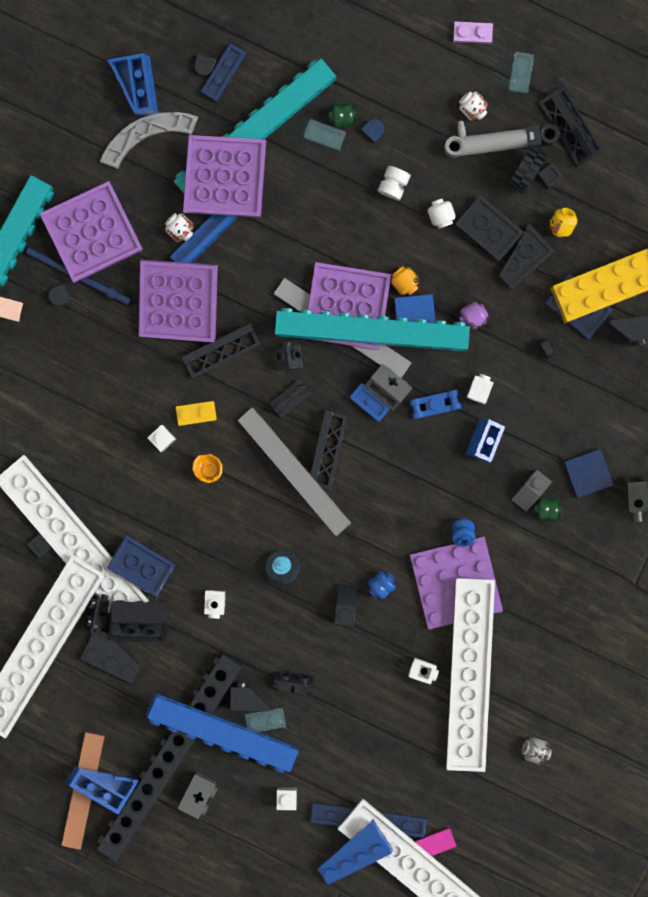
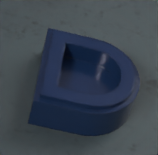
[361,119,384,143]

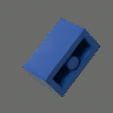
[466,419,505,462]

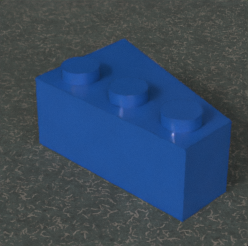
[107,53,158,117]
[65,766,138,814]

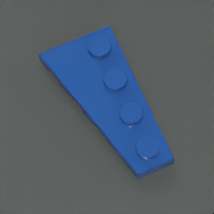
[318,819,393,885]

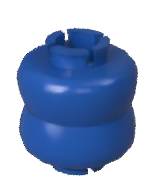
[451,518,476,547]
[368,571,396,599]

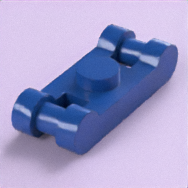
[409,390,461,419]

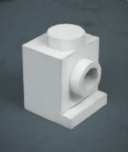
[204,590,226,618]
[408,657,439,684]

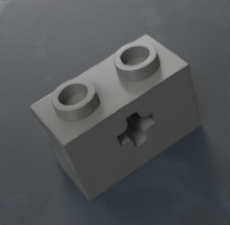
[364,364,412,411]
[178,772,218,819]

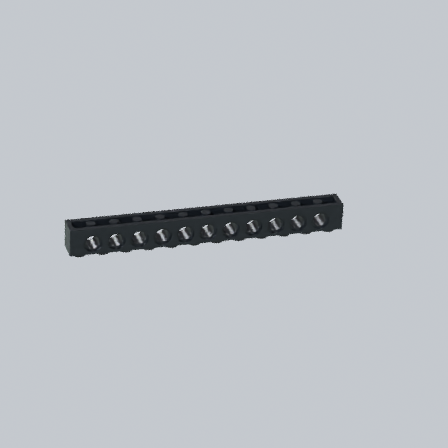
[97,653,243,862]

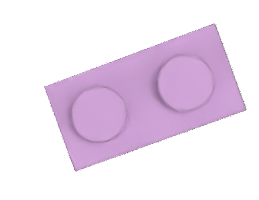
[453,22,493,44]

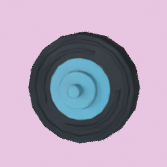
[265,550,300,585]

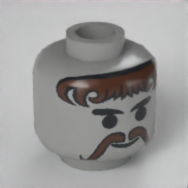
[522,737,552,765]

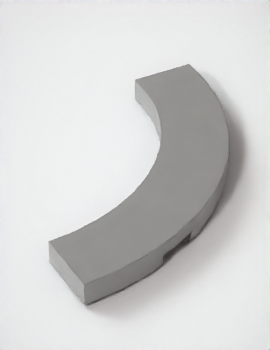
[100,112,198,169]

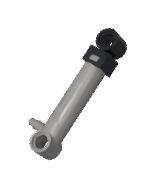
[444,121,560,158]

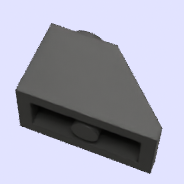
[511,470,552,512]

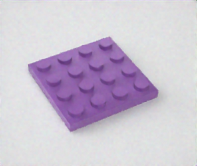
[183,135,266,218]
[40,181,143,283]
[139,260,218,342]
[308,262,391,350]
[410,537,503,630]

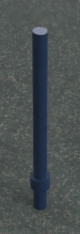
[26,247,131,305]

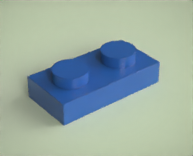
[350,383,390,422]

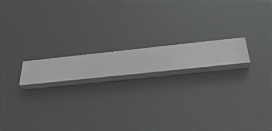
[274,278,411,378]
[238,408,351,536]

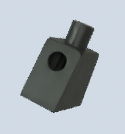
[622,475,648,522]

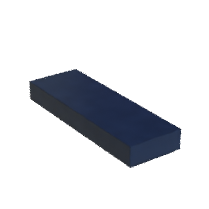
[200,43,247,102]

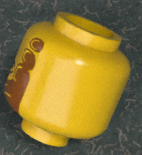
[549,208,577,237]

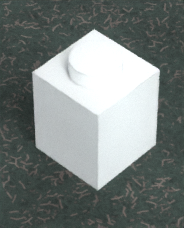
[466,374,494,405]
[148,425,176,452]
[277,787,297,810]

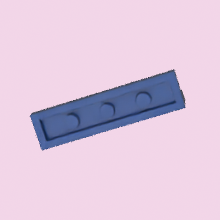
[170,215,238,263]

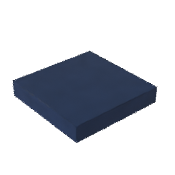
[564,449,613,498]

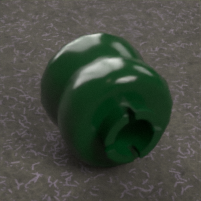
[329,103,357,128]
[534,497,562,522]

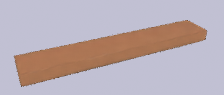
[62,732,105,850]

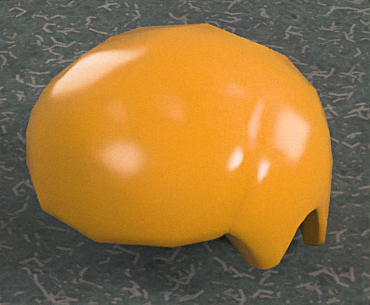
[192,454,223,483]

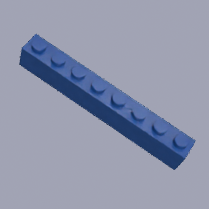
[146,693,299,773]

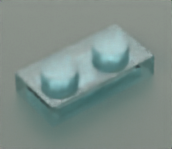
[508,52,534,94]
[304,119,346,151]
[245,707,286,732]

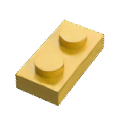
[176,401,217,426]

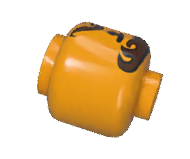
[391,267,420,295]

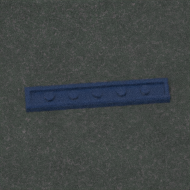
[310,802,427,838]

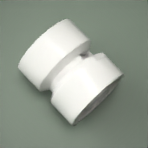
[378,166,411,201]

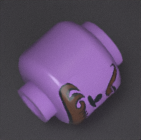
[459,302,489,330]

